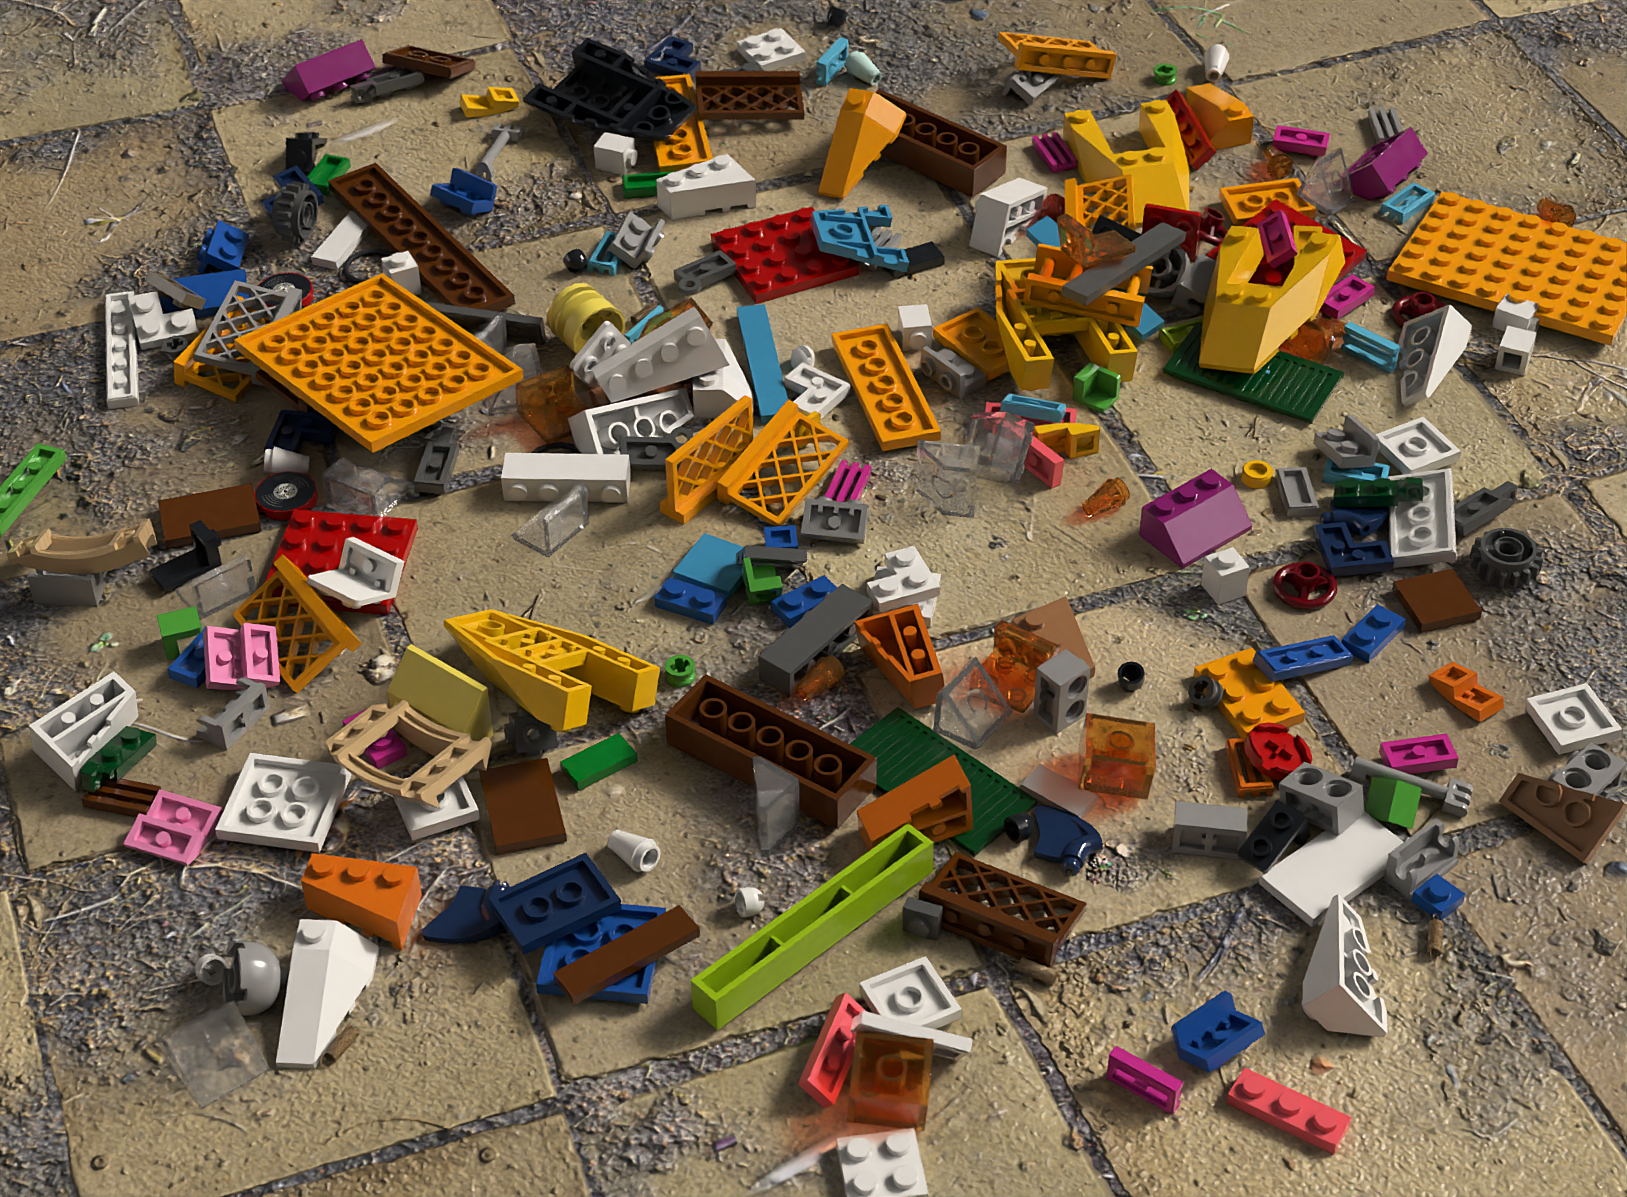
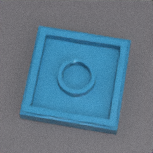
[673,533,754,600]

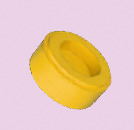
[1241,460,1273,489]

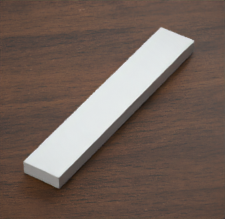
[105,291,139,409]

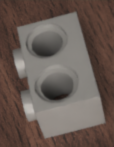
[1033,649,1090,734]
[1548,742,1627,799]
[1279,762,1364,835]

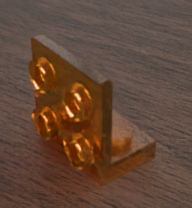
[1057,214,1137,268]
[1280,311,1347,365]
[515,364,589,444]
[966,620,1060,713]

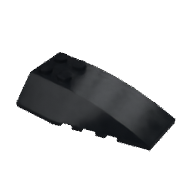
[523,37,697,142]

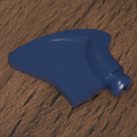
[1320,500,1389,536]
[1034,805,1103,877]
[421,880,510,944]

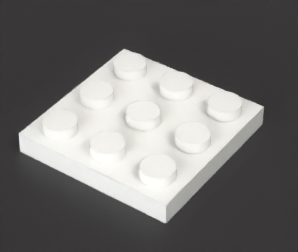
[215,753,351,853]

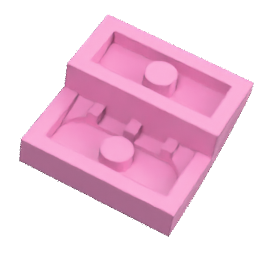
[203,623,280,690]
[124,789,223,866]

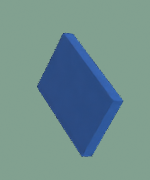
[160,269,251,318]

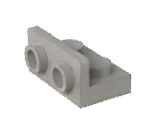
[1001,70,1062,105]
[608,211,665,269]
[920,346,987,399]
[1313,415,1380,468]
[801,496,870,544]

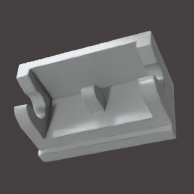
[1171,254,1216,313]
[27,569,106,607]
[196,677,270,750]
[1171,801,1247,860]
[1383,818,1460,900]

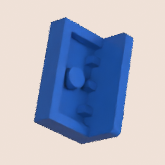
[430,168,497,216]
[196,220,250,273]
[1171,990,1265,1073]

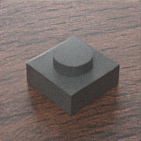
[902,897,943,941]

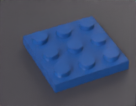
[536,904,666,1004]

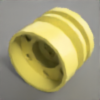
[547,283,625,355]

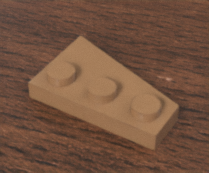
[1011,596,1095,679]
[1498,773,1627,864]

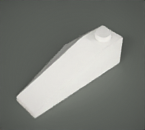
[693,339,754,418]

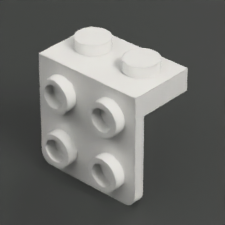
[569,321,632,389]
[307,537,405,609]

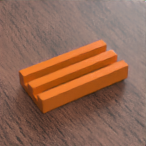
[1225,738,1274,798]

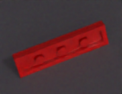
[1165,89,1217,170]

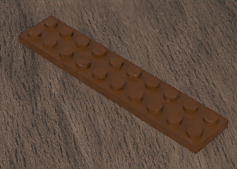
[328,163,515,312]

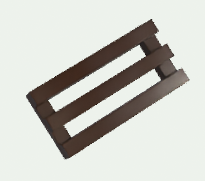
[81,778,161,817]

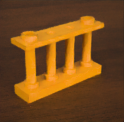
[1023,243,1153,328]

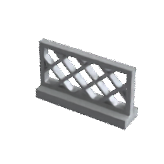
[194,280,302,386]

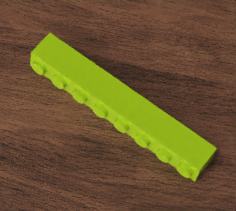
[690,823,933,1030]

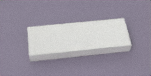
[311,211,370,270]
[850,1011,973,1061]

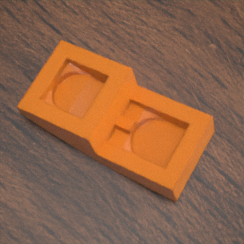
[1429,662,1504,722]

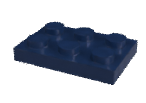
[488,852,622,955]

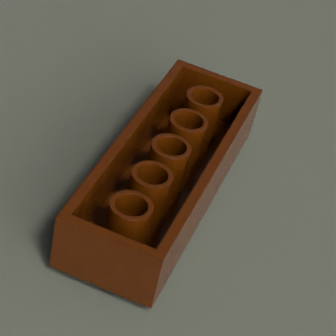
[875,89,1007,197]
[665,674,877,830]

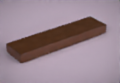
[553,905,700,1005]

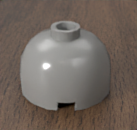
[1147,245,1191,298]
[223,941,287,1017]

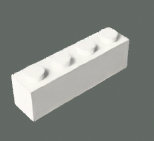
[501,453,631,503]

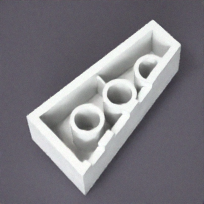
[591,307,730,403]

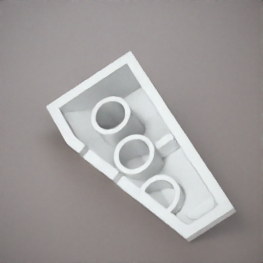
[1398,304,1472,406]
[568,388,694,454]
[1302,894,1387,1037]
[276,919,379,1069]

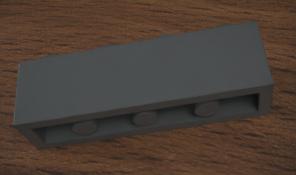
[758,584,873,697]

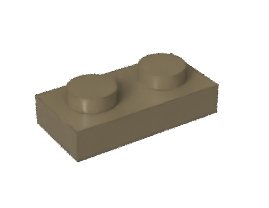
[145,271,206,310]

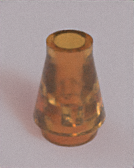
[1263,146,1293,179]
[1537,197,1576,227]
[1082,477,1130,518]
[795,655,846,701]

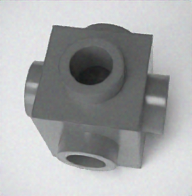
[504,706,558,757]

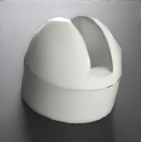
[791,345,815,369]
[735,887,764,918]
[195,954,228,985]

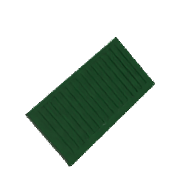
[1163,323,1344,424]
[850,707,1037,857]

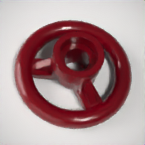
[1195,207,1228,246]
[1391,292,1445,328]
[1272,562,1337,610]

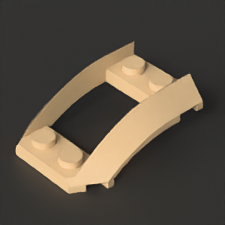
[6,518,157,575]
[325,700,492,808]

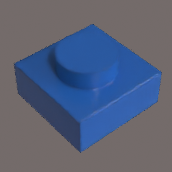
[764,525,798,549]
[1411,873,1465,921]

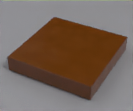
[1392,568,1482,633]

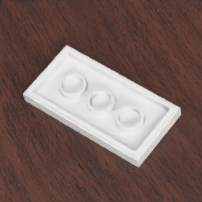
[1388,468,1457,568]
[1259,811,1404,927]

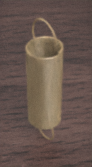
[626,301,663,327]
[1427,913,1444,964]
[1009,957,1067,985]
[320,1019,362,1069]

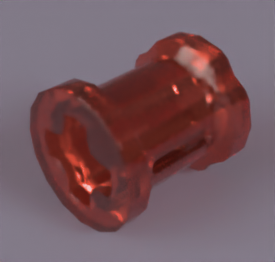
[1038,194,1065,226]

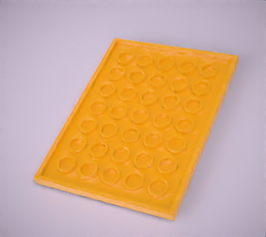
[1386,191,1627,346]
[234,273,524,453]

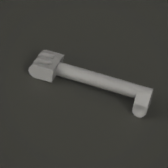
[476,123,523,181]
[1349,757,1473,817]

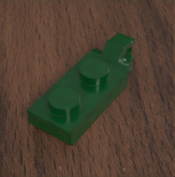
[1333,477,1424,508]
[79,726,157,792]

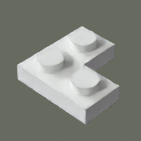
[128,291,199,350]
[785,362,850,419]
[867,546,940,613]

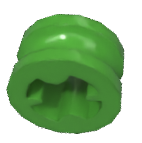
[1153,64,1177,86]
[665,655,695,688]

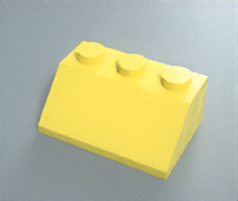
[387,644,494,741]

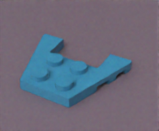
[810,205,909,272]

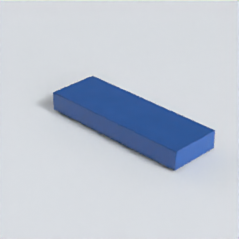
[1252,635,1353,682]

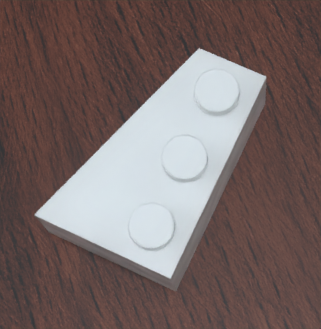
[656,154,756,220]
[969,178,1048,257]
[29,671,138,792]

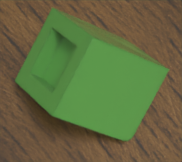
[1072,362,1121,413]
[742,557,783,606]
[156,606,202,660]
[1364,777,1422,829]

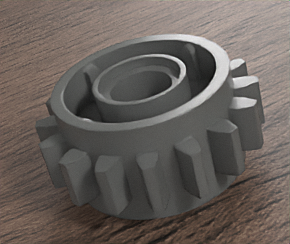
[272,181,318,244]
[1470,528,1543,589]

